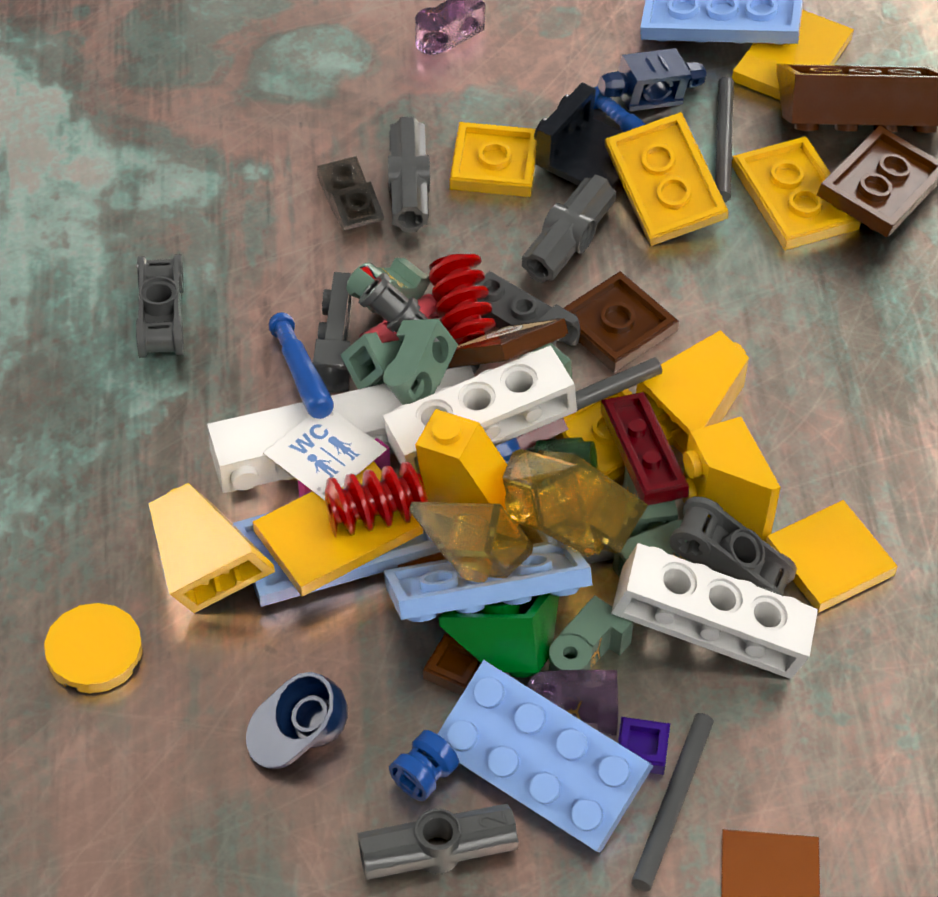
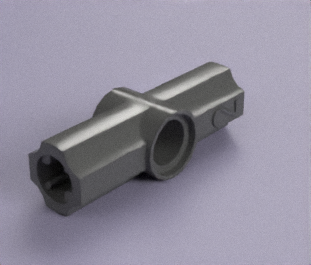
[388,117,430,232]
[522,174,616,283]
[357,803,518,880]

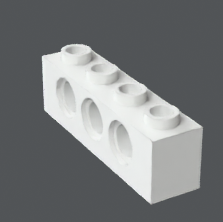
[383,345,577,473]
[611,543,818,679]

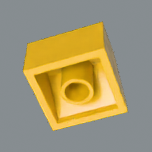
[682,416,781,542]

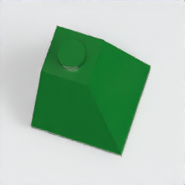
[439,593,559,678]

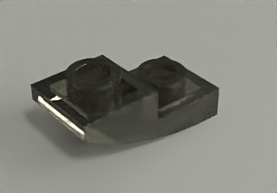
[317,156,384,231]

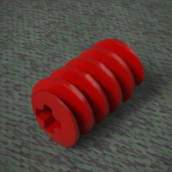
[429,254,496,345]
[325,462,429,538]

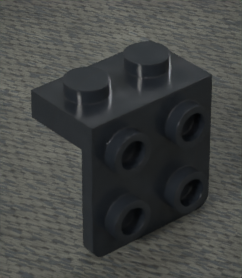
[534,82,623,189]

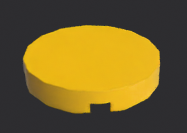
[44,603,143,694]

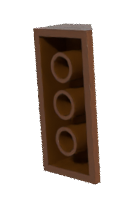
[777,64,938,133]

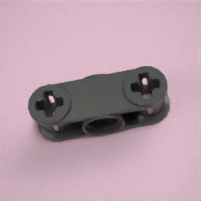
[136,254,184,358]
[669,497,797,596]

